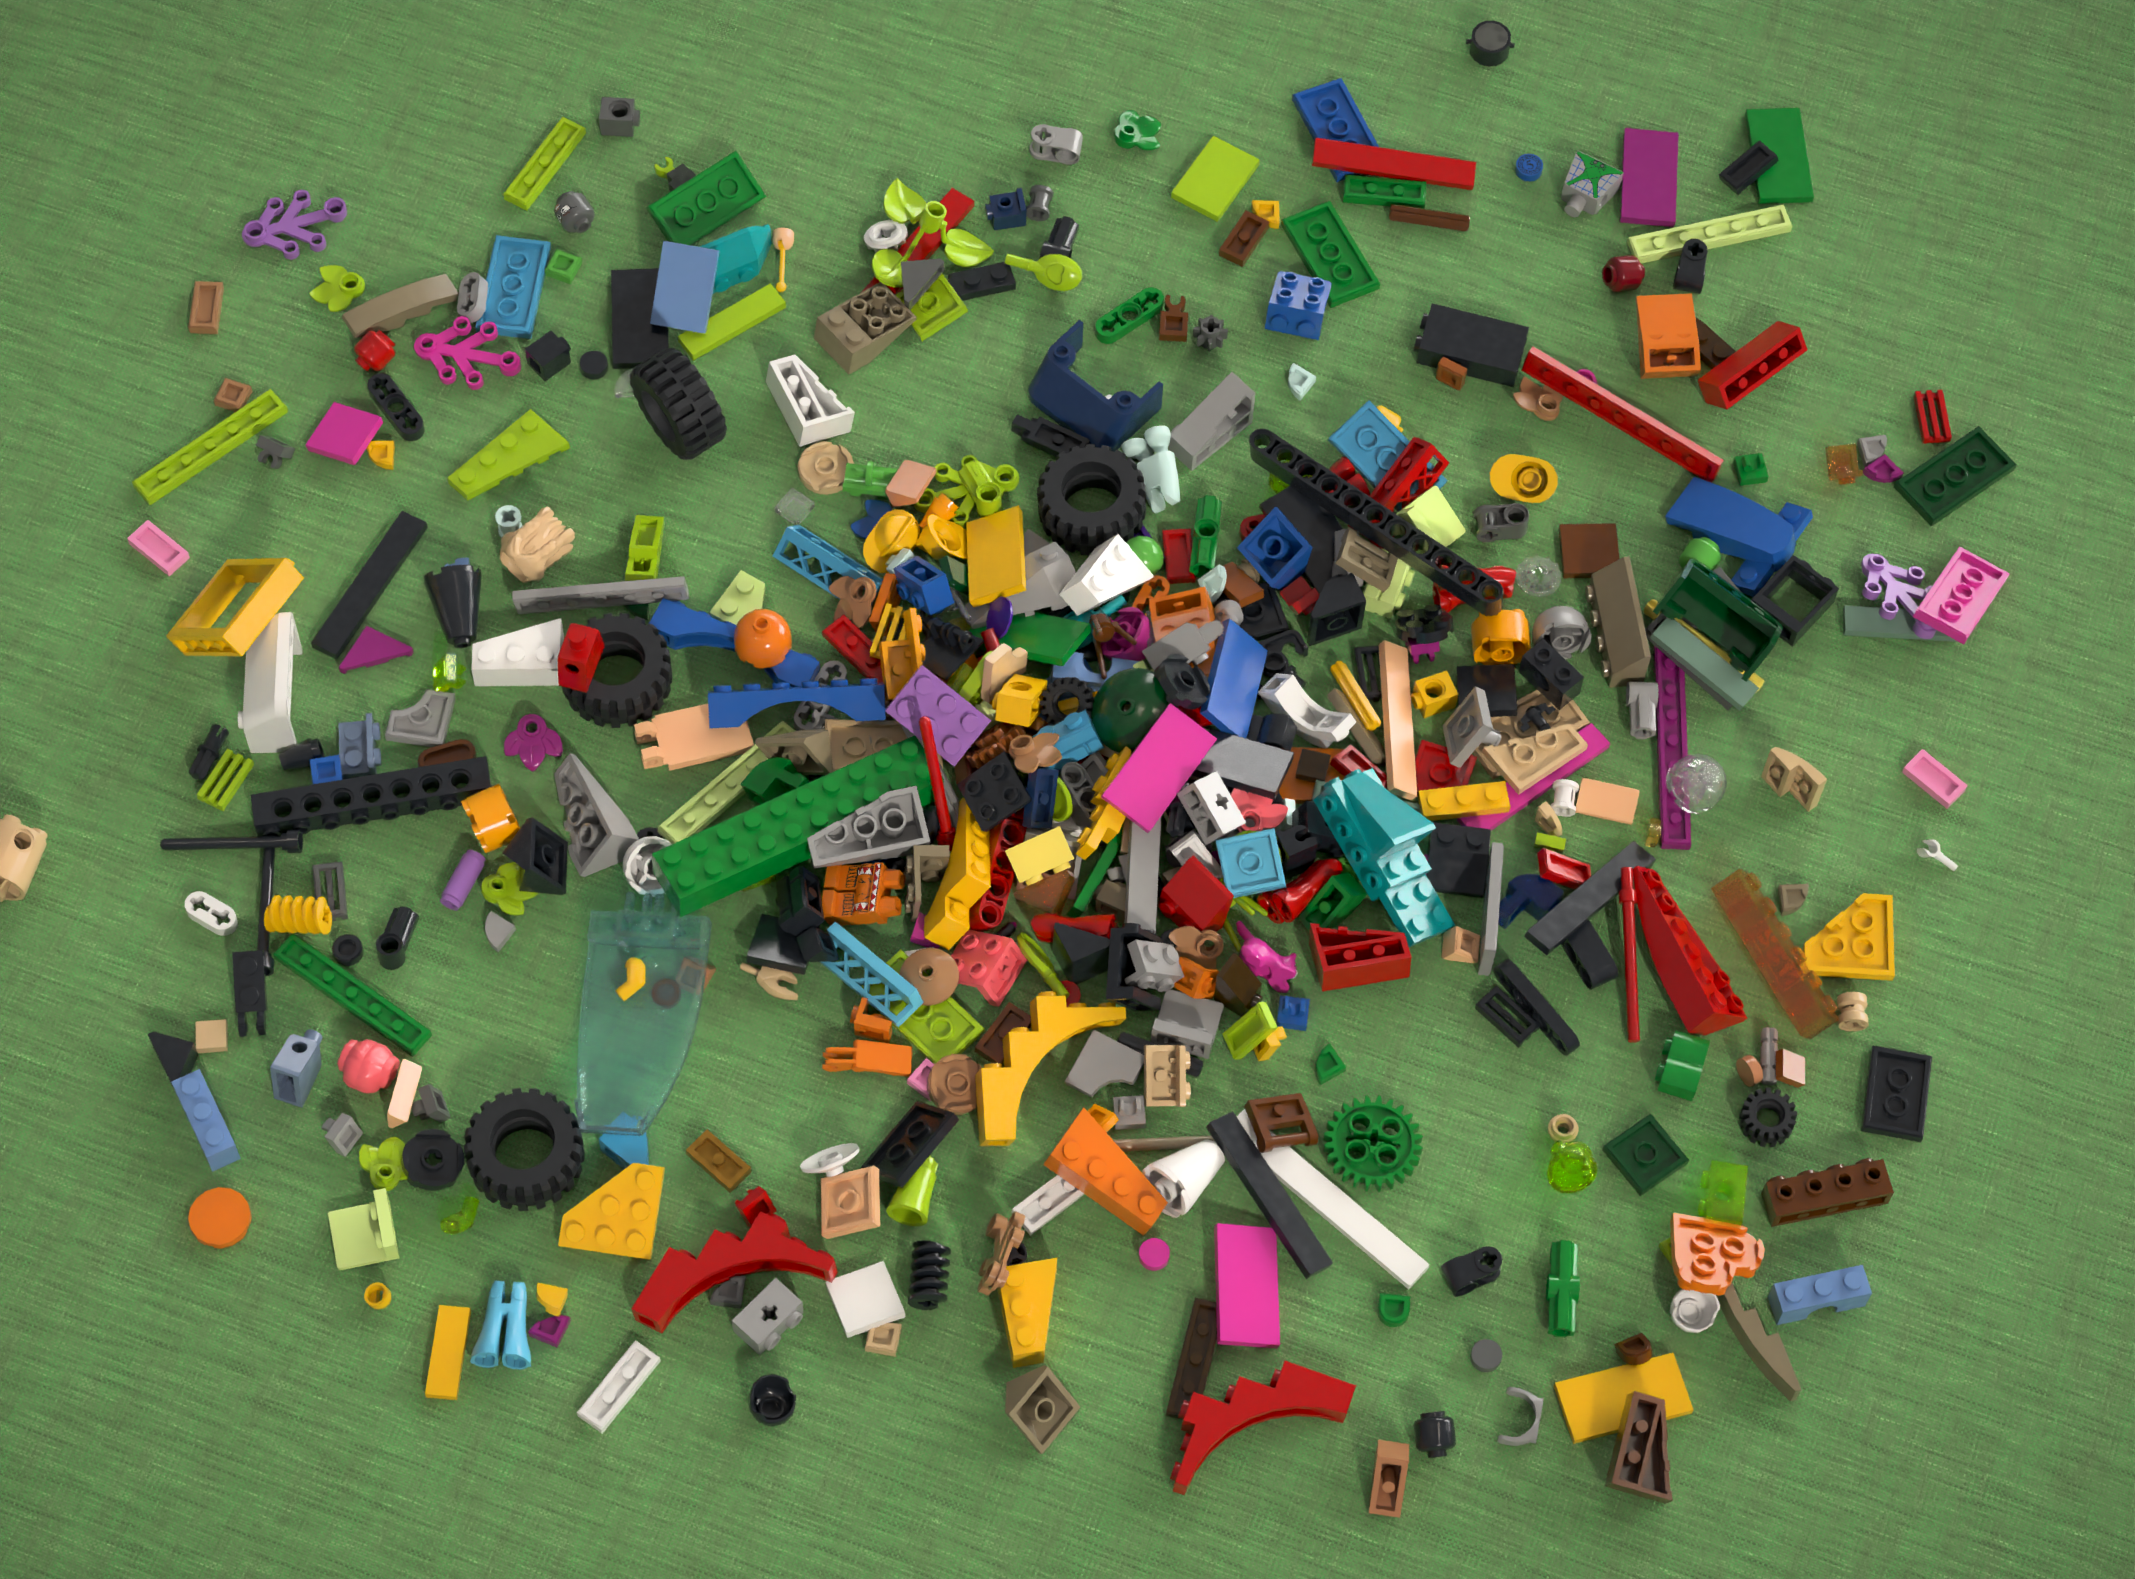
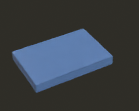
[650,241,720,334]

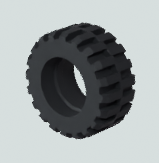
[629,348,727,460]
[1037,444,1146,556]
[563,613,673,728]
[464,1088,585,1211]

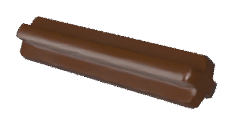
[1389,204,1470,231]

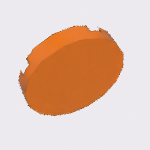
[188,1187,252,1249]

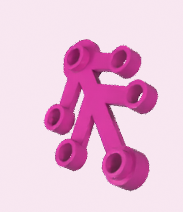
[414,316,522,390]

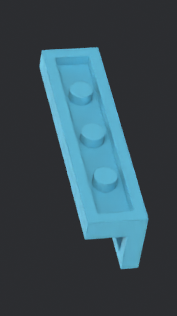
[820,922,924,1027]

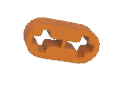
[1132,575,1170,621]

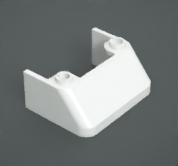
[238,612,303,753]

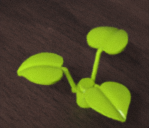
[871,178,994,287]

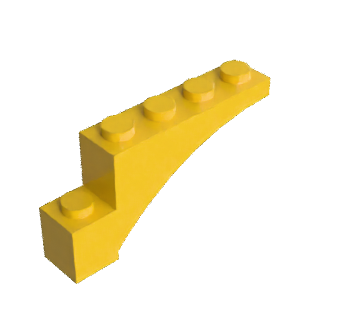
[924,797,991,950]

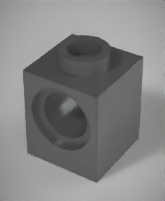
[599,97,640,137]

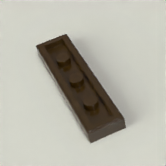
[1166,1297,1217,1420]

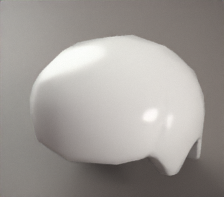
[1670,1289,1720,1333]

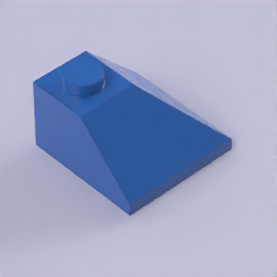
[1237,507,1313,590]

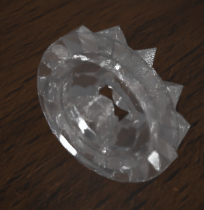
[1516,554,1562,597]

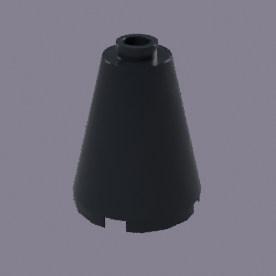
[424,565,482,648]

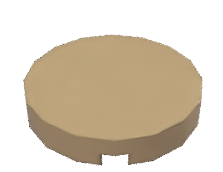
[797,441,854,495]

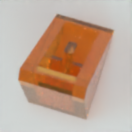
[1013,869,1075,915]

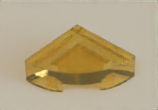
[1645,817,1661,848]

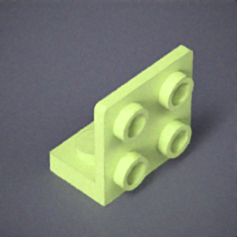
[1396,486,1466,554]
[328,1188,400,1270]

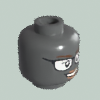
[554,191,595,233]

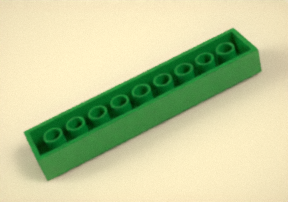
[652,735,944,918]

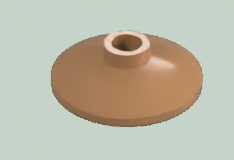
[899,948,959,1006]

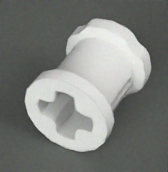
[1551,779,1579,817]

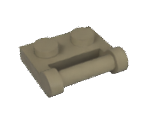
[1335,527,1398,592]

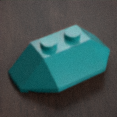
[700,224,772,294]

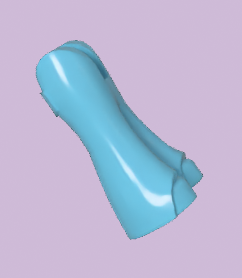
[470,1281,531,1370]

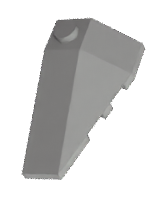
[959,542,1076,629]
[807,786,930,868]

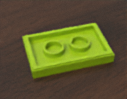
[1171,136,1260,222]

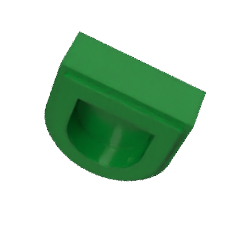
[1378,1293,1411,1327]

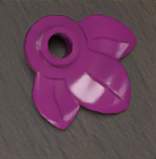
[504,714,563,772]

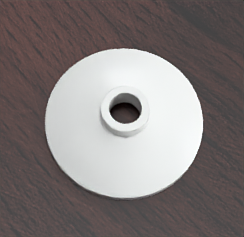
[800,1143,859,1177]

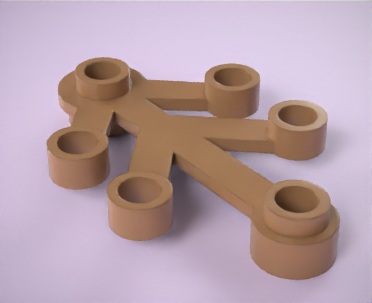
[977,1211,1025,1296]

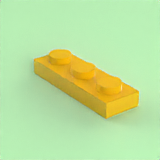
[1418,781,1511,821]

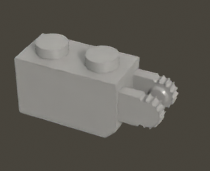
[1142,620,1225,670]

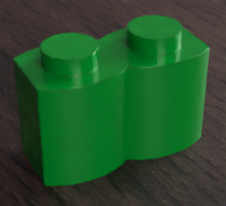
[1654,1030,1710,1101]

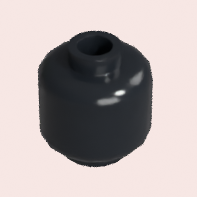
[1413,1411,1456,1458]

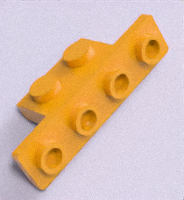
[879,608,925,701]

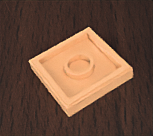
[821,1166,880,1239]

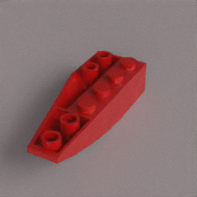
[1633,866,1748,1035]

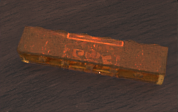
[1711,868,1840,1039]

